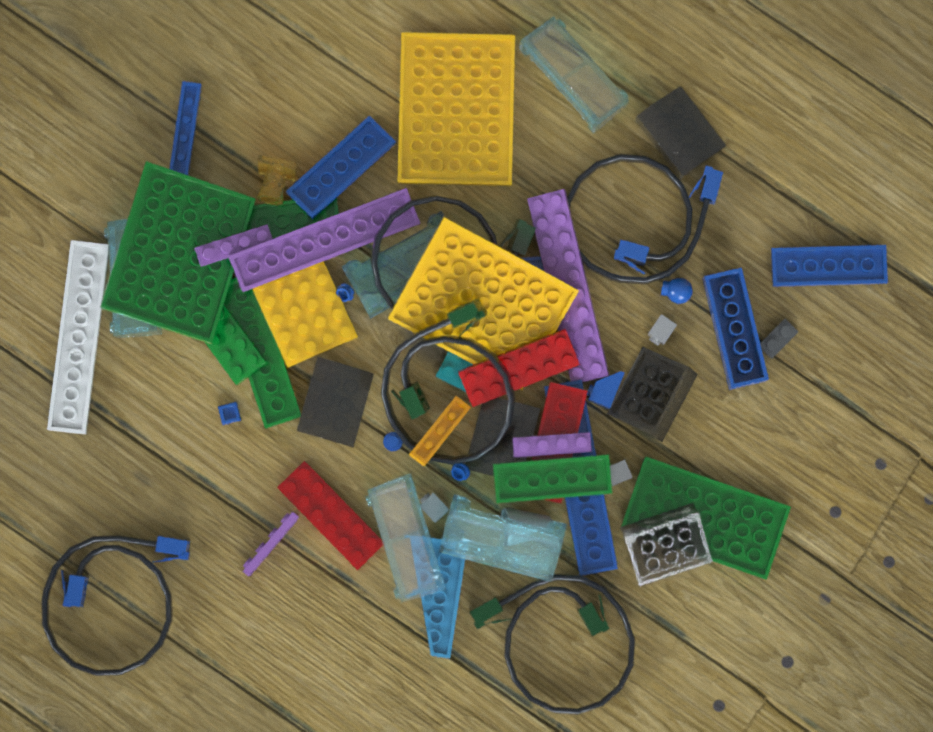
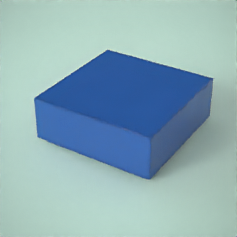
[218,402,242,425]

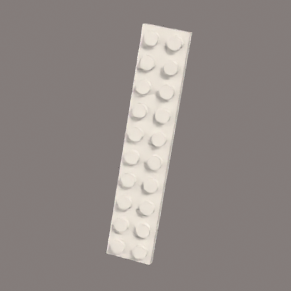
[47,240,110,435]

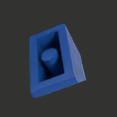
[587,371,625,409]

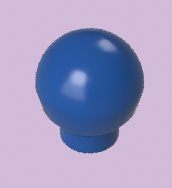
[661,278,693,304]

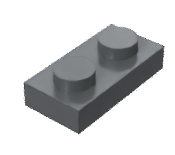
[760,319,798,359]

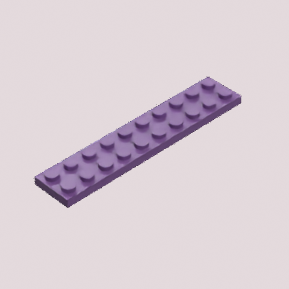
[229,188,420,292]
[527,189,610,382]

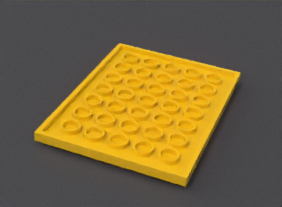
[397,32,515,186]
[388,217,579,390]

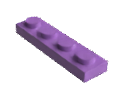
[195,225,272,267]
[512,432,591,458]
[243,512,300,577]

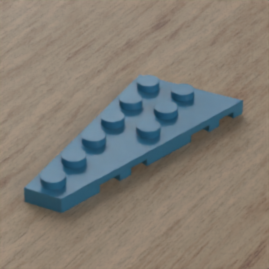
[410,535,468,659]

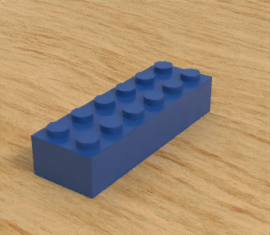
[702,268,769,390]

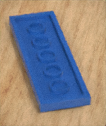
[286,116,396,219]
[771,245,888,287]

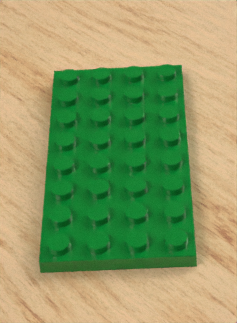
[620,456,791,580]

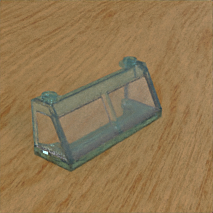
[519,16,629,134]
[365,473,446,603]

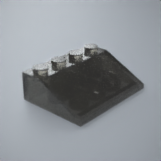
[635,86,727,180]
[607,347,698,442]
[297,357,374,448]
[465,398,540,477]
[620,503,713,587]

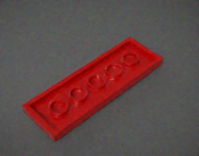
[458,328,580,407]
[532,382,588,504]
[277,461,385,570]

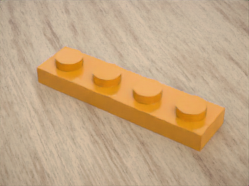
[409,396,471,467]

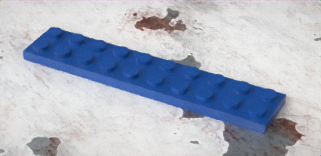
[544,380,618,576]

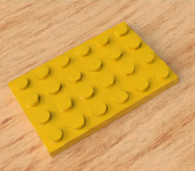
[252,261,358,368]

